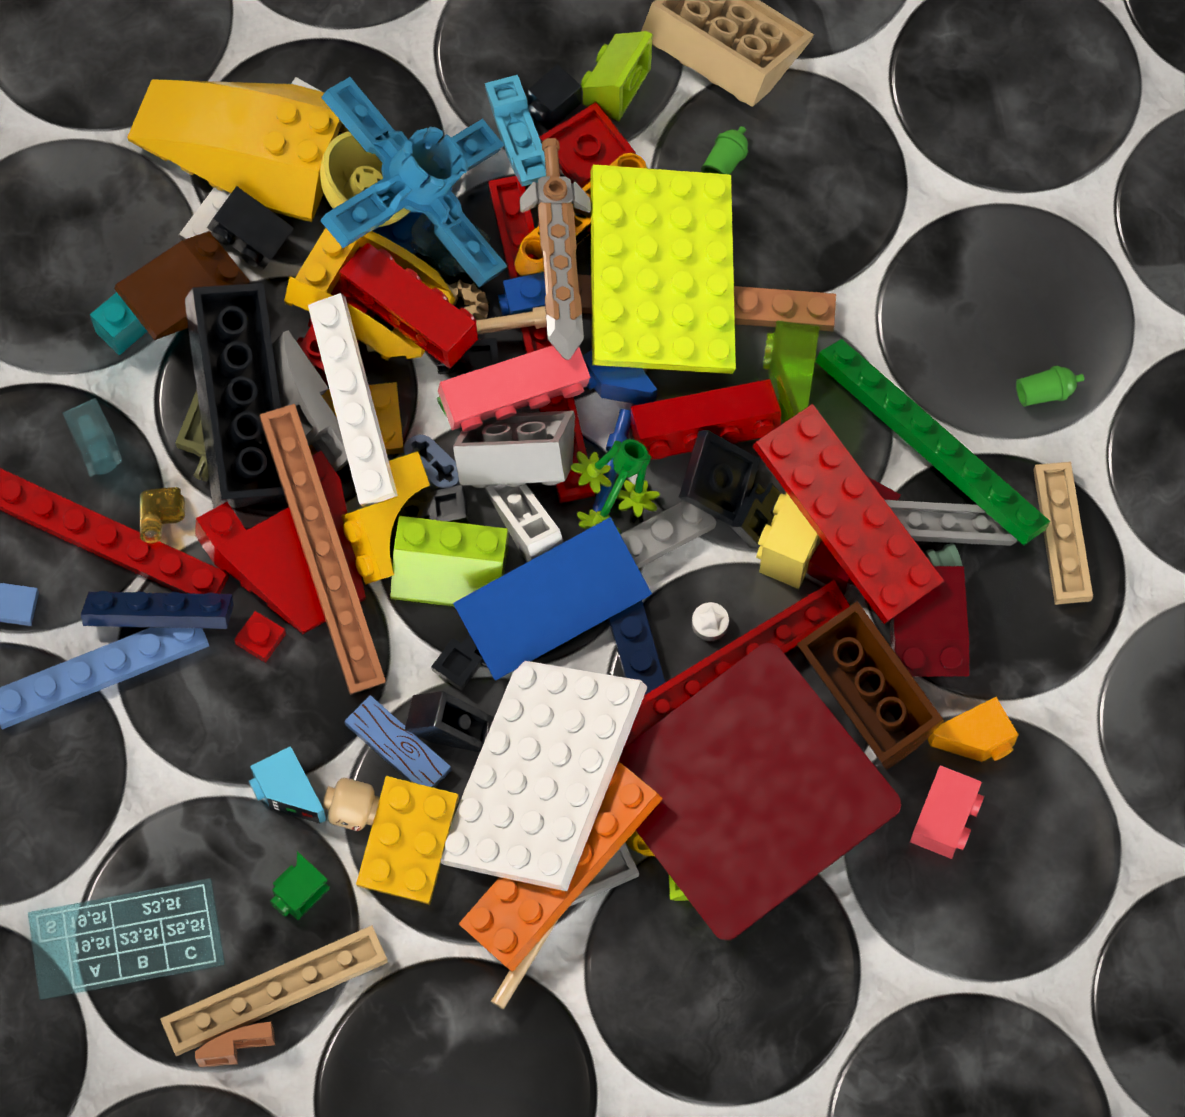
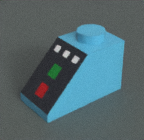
[248,746,326,824]

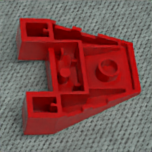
[195,450,366,634]

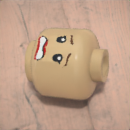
[322,778,379,831]

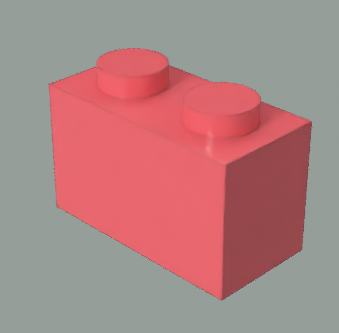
[910,765,985,859]

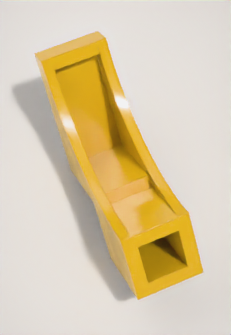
[341,451,430,585]

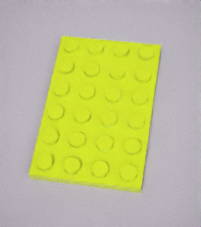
[590,164,736,374]

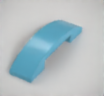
[485,75,546,187]

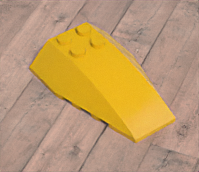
[127,79,348,222]

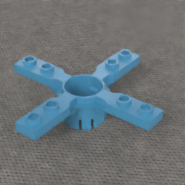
[320,77,507,288]

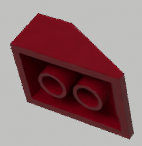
[890,566,969,677]

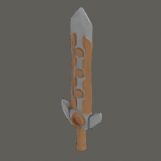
[520,138,591,360]

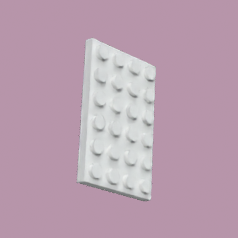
[441,661,647,891]

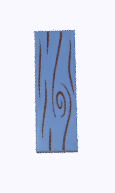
[345,695,451,788]

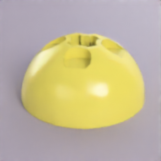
[320,131,411,227]

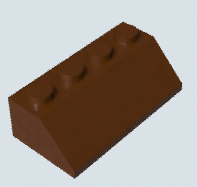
[797,601,944,771]

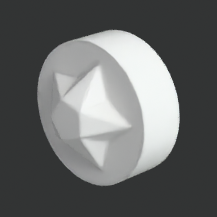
[692,602,729,641]

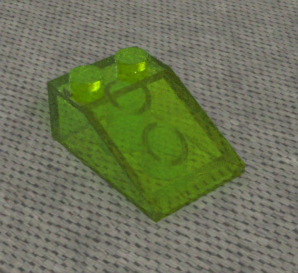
[763,321,820,423]

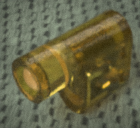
[139,487,185,543]

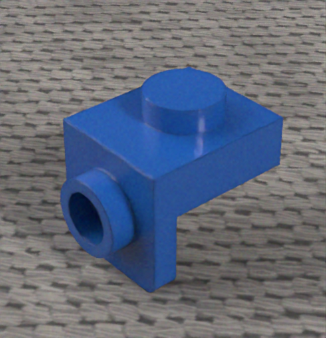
[498,272,546,316]

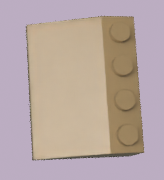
[642,0,814,107]

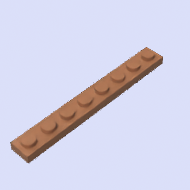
[577,274,836,332]
[259,404,386,695]

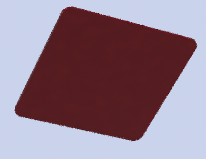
[619,643,901,940]

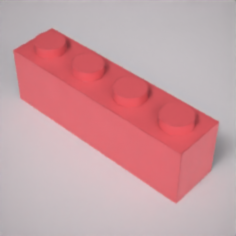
[438,345,591,432]

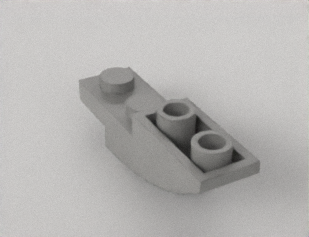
[272,330,349,472]

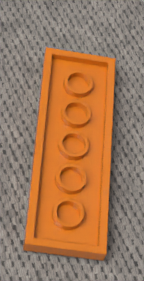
[459,761,663,972]

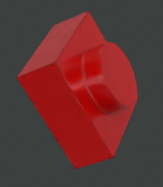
[234,611,286,663]

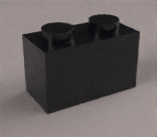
[207,186,294,269]

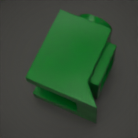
[270,851,330,921]

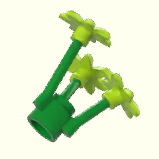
[570,439,660,533]

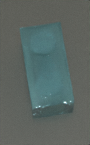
[62,398,123,477]

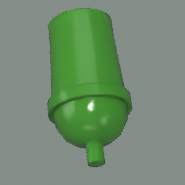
[701,126,748,175]
[1016,365,1084,407]

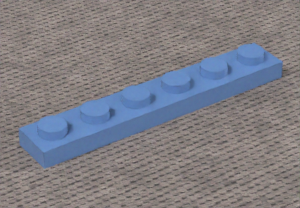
[0,627,209,729]

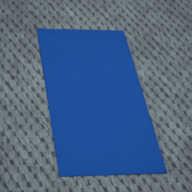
[453,517,652,681]

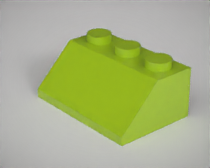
[390,516,509,607]

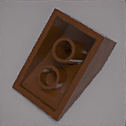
[114,231,250,340]

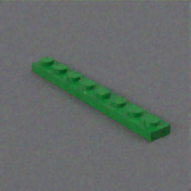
[815,339,1050,545]

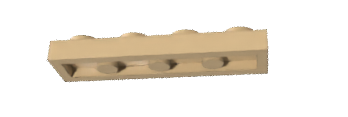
[1033,462,1093,605]

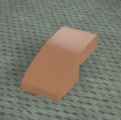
[195,1022,275,1067]

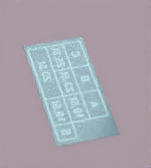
[28,878,225,1000]

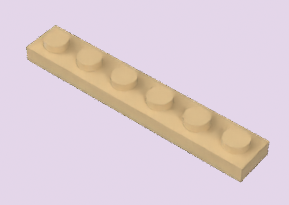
[160,925,388,1056]

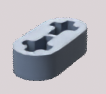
[404,434,460,491]

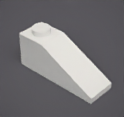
[485,484,564,562]

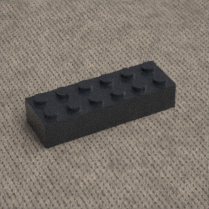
[185,283,287,509]

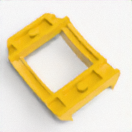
[284,228,455,361]

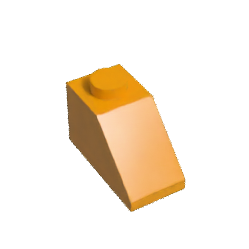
[928,697,1018,762]

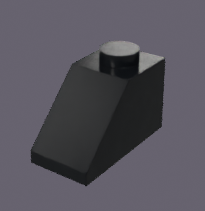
[405,691,494,752]

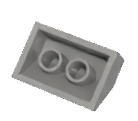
[453,411,575,488]

